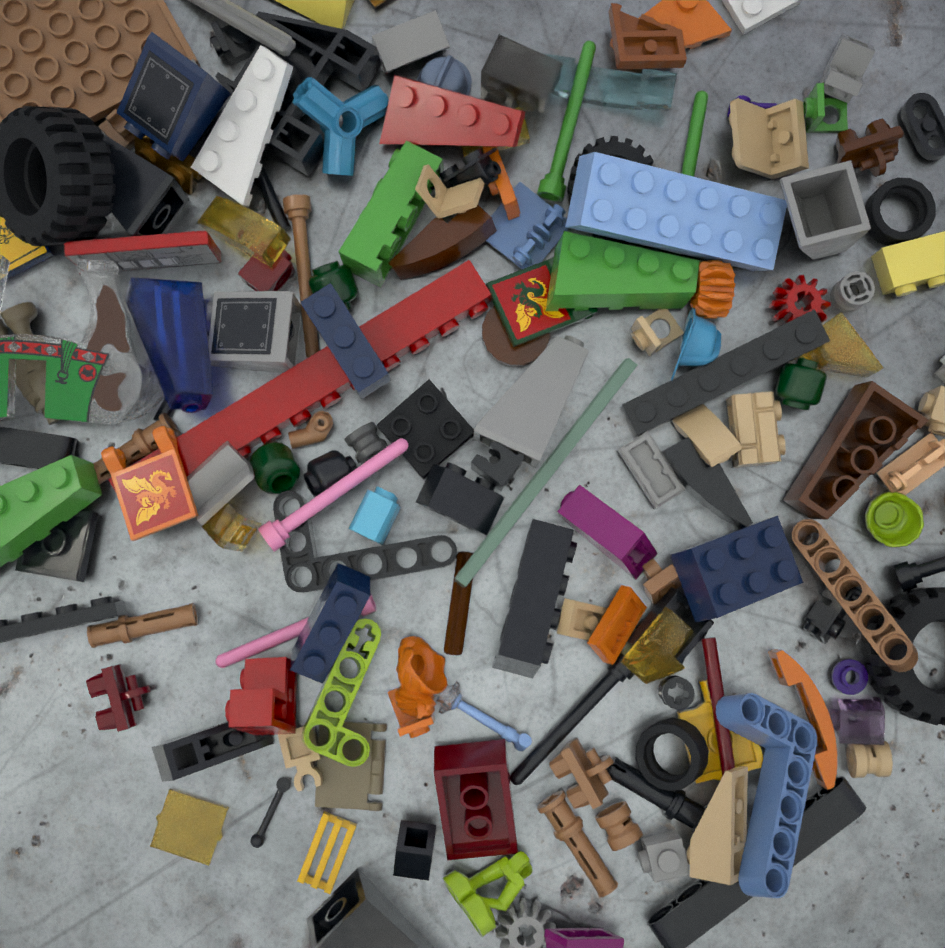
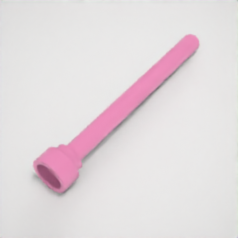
[258,438,409,552]
[215,595,377,668]

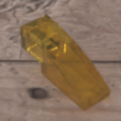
[197,196,291,267]

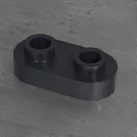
[901,93,945,160]

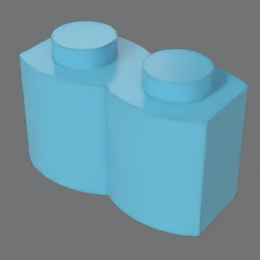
[348,486,401,545]

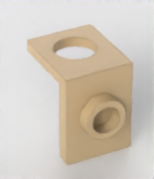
[415,164,485,219]
[631,309,684,356]

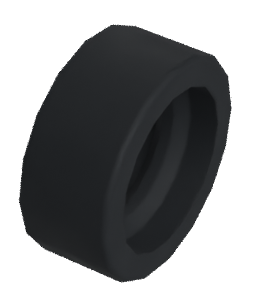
[865,177,936,246]
[635,718,709,791]

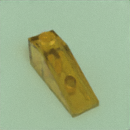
[202,501,262,552]

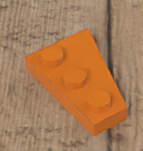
[610,0,732,70]

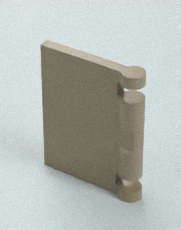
[315,721,387,811]

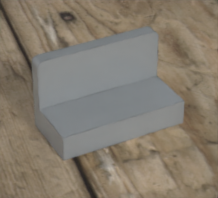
[187,441,255,525]

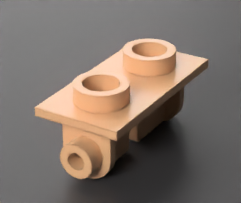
[876,432,945,495]

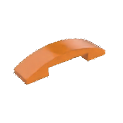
[768,649,837,790]

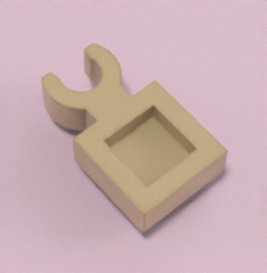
[278,726,323,792]

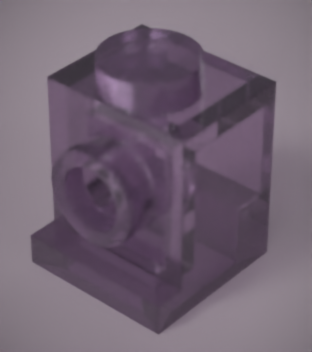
[829,697,885,745]

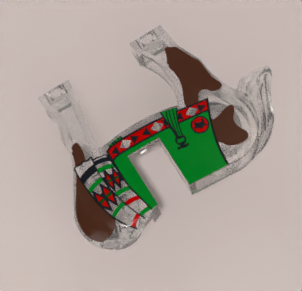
[0,255,189,425]

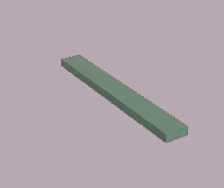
[454,358,638,588]

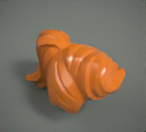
[395,636,448,719]

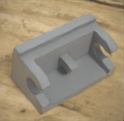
[372,10,450,74]

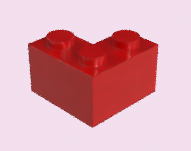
[225,657,297,735]

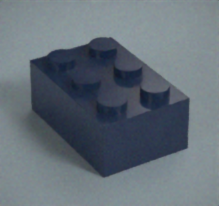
[670,516,804,622]

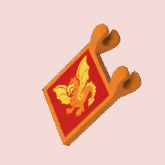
[101,426,199,541]

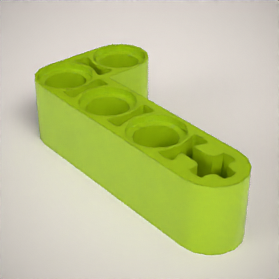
[302,618,381,767]

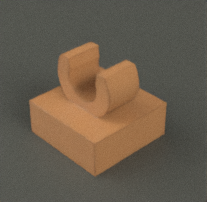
[98,109,135,150]
[642,559,682,605]

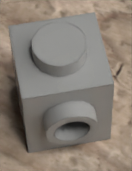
[638,830,690,883]

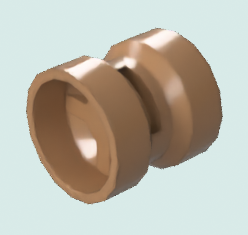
[595,801,643,851]

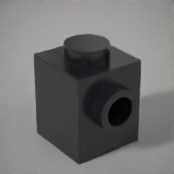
[393,820,437,881]

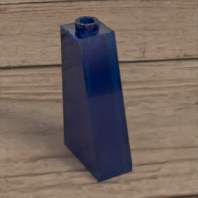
[125,277,213,413]

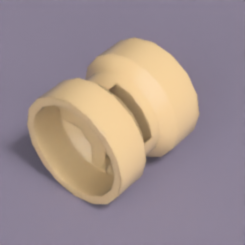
[846,741,893,778]

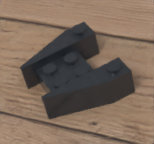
[215,11,382,176]

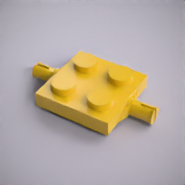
[677,679,763,784]

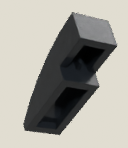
[662,437,753,528]

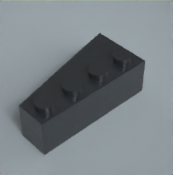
[492,519,577,679]

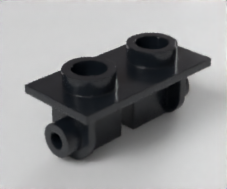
[430,147,501,190]
[803,586,862,644]

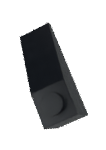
[152,721,274,782]

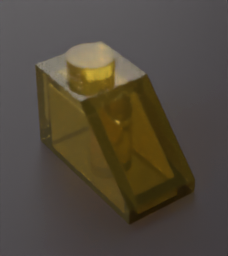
[803,312,884,377]

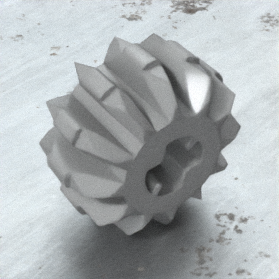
[495,898,556,948]

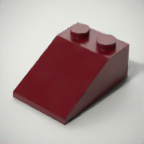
[434,739,518,861]

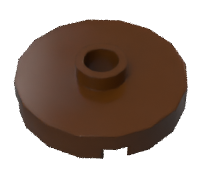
[482,306,550,367]

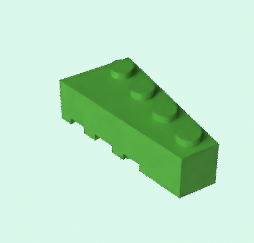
[338,140,444,288]
[545,231,700,311]
[0,455,102,567]

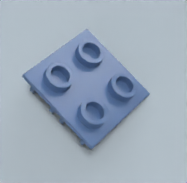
[486,182,569,269]

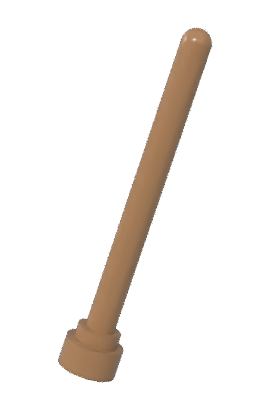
[283,195,319,358]

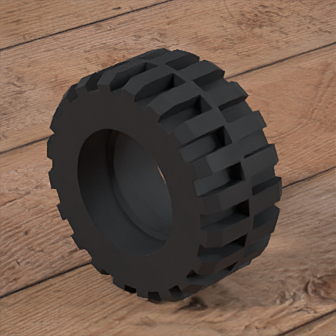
[0,106,116,246]
[863,587,945,725]

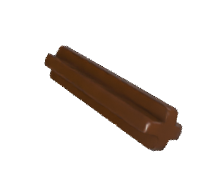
[444,551,473,656]

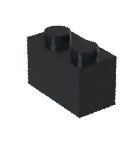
[415,462,504,535]

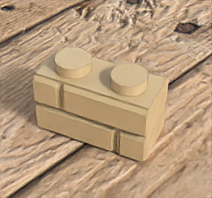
[726,391,786,468]

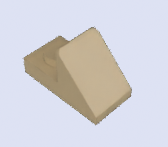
[557,598,607,640]

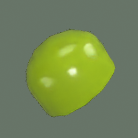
[865,492,924,548]

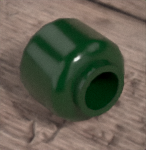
[308,261,359,309]
[776,357,827,410]
[249,442,300,494]

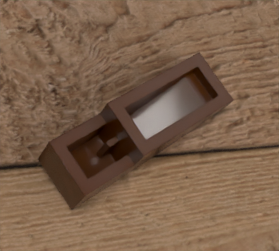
[388,205,497,280]

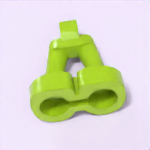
[442,851,533,937]

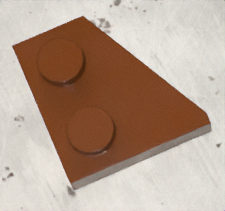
[608,3,687,69]

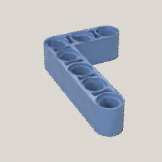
[716,693,817,898]

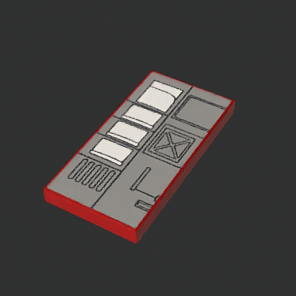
[64,230,222,274]

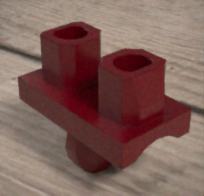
[86,664,151,732]

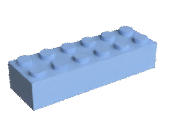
[565,152,787,271]

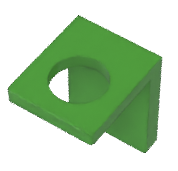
[803,83,848,133]

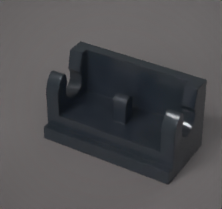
[471,442,525,491]

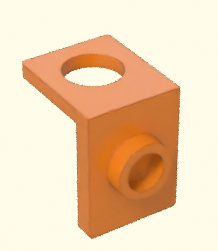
[388,687,435,738]

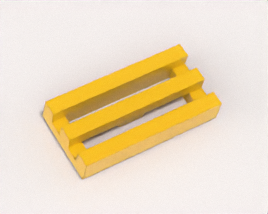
[297,811,357,894]

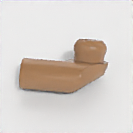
[288,411,333,449]

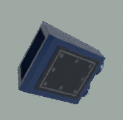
[117,32,231,161]

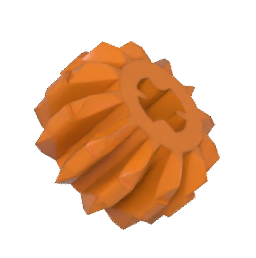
[690,260,736,319]

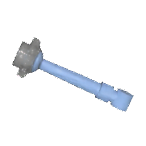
[436,681,532,751]

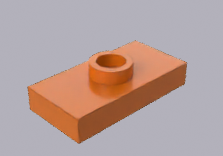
[482,146,521,220]
[587,585,647,665]

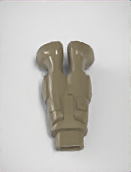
[0,302,61,425]

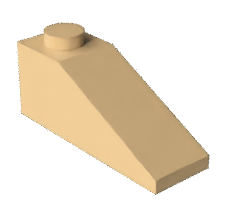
[687,766,748,885]

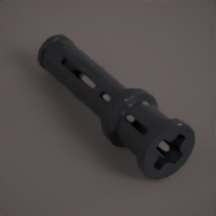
[607,757,708,833]

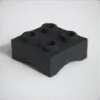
[377,379,474,480]

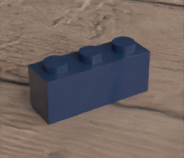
[300,283,391,399]
[290,563,371,684]

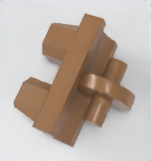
[549,738,614,809]

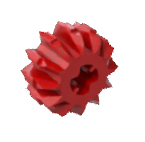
[769,275,831,325]

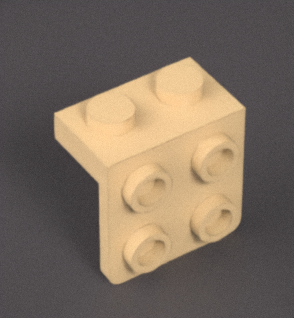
[729,98,809,179]

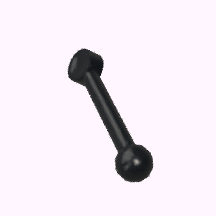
[250,777,291,848]

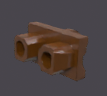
[836,118,904,177]

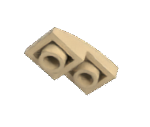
[672,404,742,467]

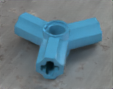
[293,77,389,176]

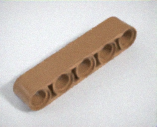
[792,519,918,672]

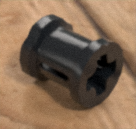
[657,675,695,710]

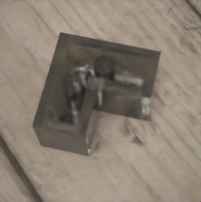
[480,34,563,113]

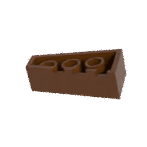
[783,381,929,520]

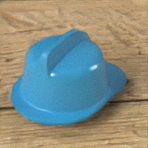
[671,308,721,381]

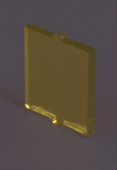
[150,789,229,866]

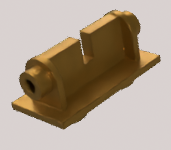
[135,135,202,195]

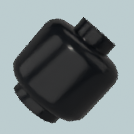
[304,450,357,497]

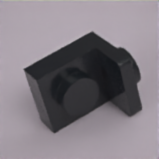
[210,21,260,66]

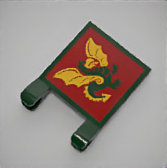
[486,257,598,347]

